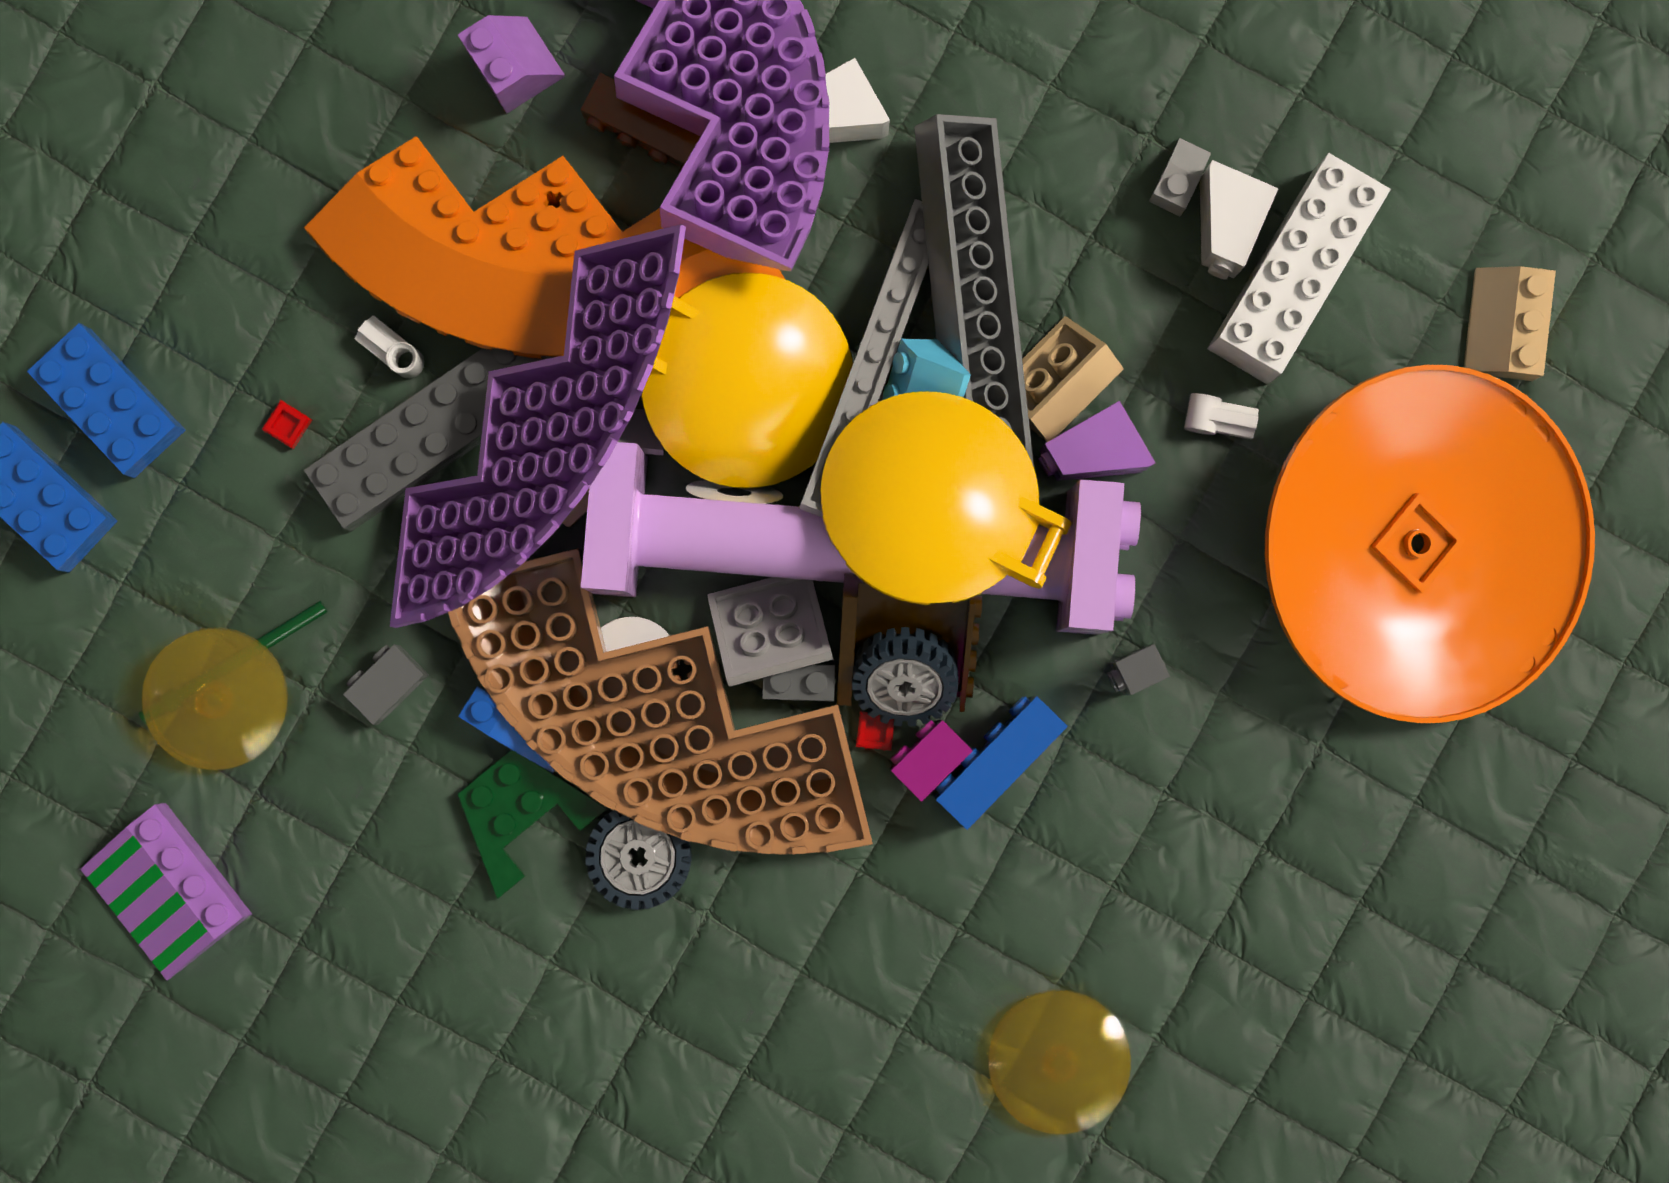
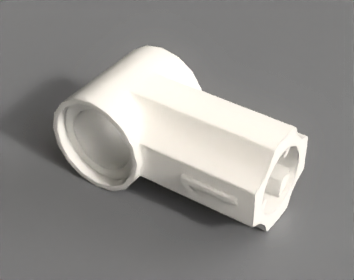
[354,315,425,378]
[1184,393,1259,440]

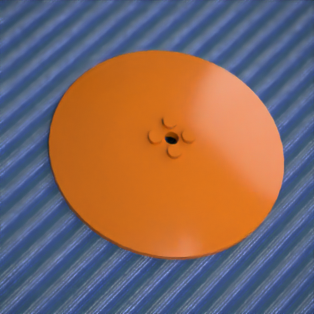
[1265,365,1595,723]

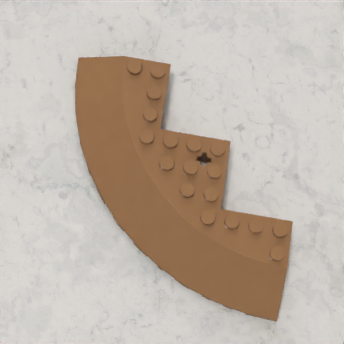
[448,549,873,855]

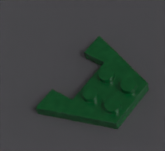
[458,750,608,899]

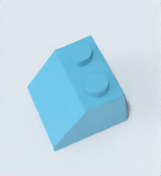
[883,339,971,400]

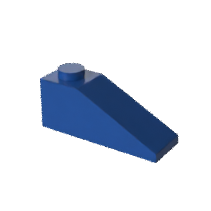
[458,686,555,773]

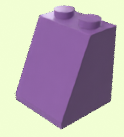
[457,15,565,114]
[1038,401,1155,481]

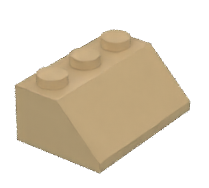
[1464,266,1556,381]
[1022,316,1124,442]

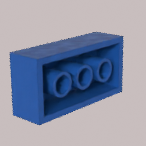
[27,323,186,478]
[0,422,118,572]
[933,696,1068,830]

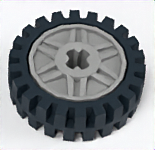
[852,627,958,726]
[585,810,692,910]

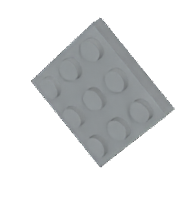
[707,577,833,686]

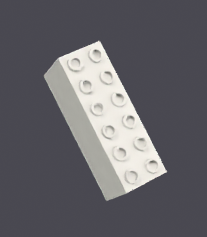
[1207,153,1391,385]

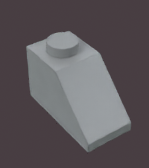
[1149,138,1211,217]

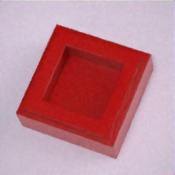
[262,400,312,449]
[856,711,894,751]

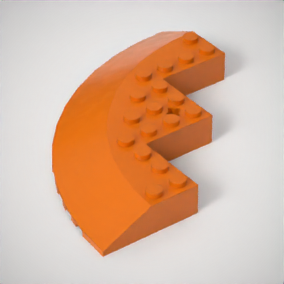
[304,136,786,358]

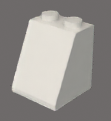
[826,58,890,143]
[1200,160,1278,279]

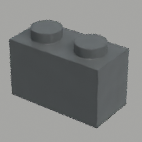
[343,644,429,725]
[1107,644,1170,696]
[763,665,835,701]

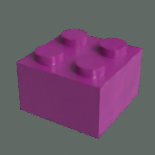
[890,720,973,802]

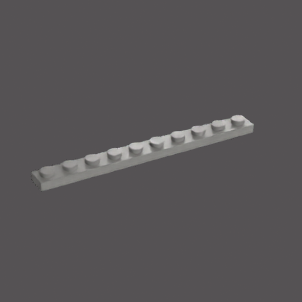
[799,199,928,517]

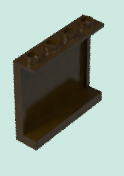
[837,573,982,712]

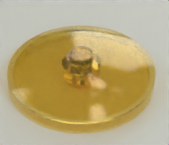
[142,627,288,770]
[988,989,1131,1134]

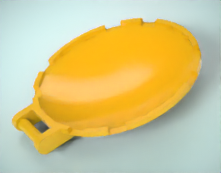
[641,273,853,488]
[820,391,1072,605]

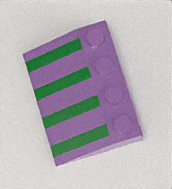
[80,803,252,980]

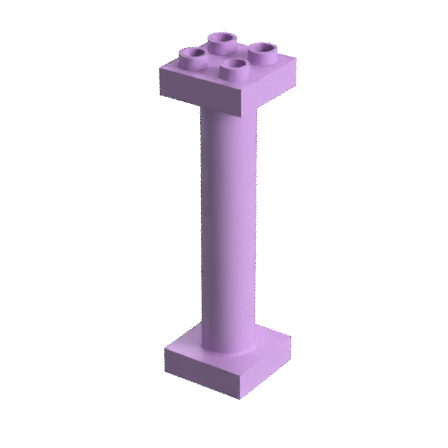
[581,442,1141,635]

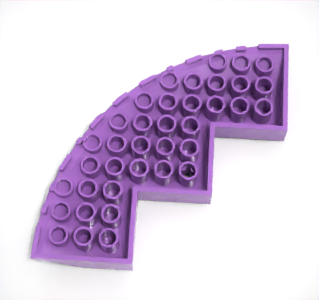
[614,0,830,272]
[390,224,686,628]

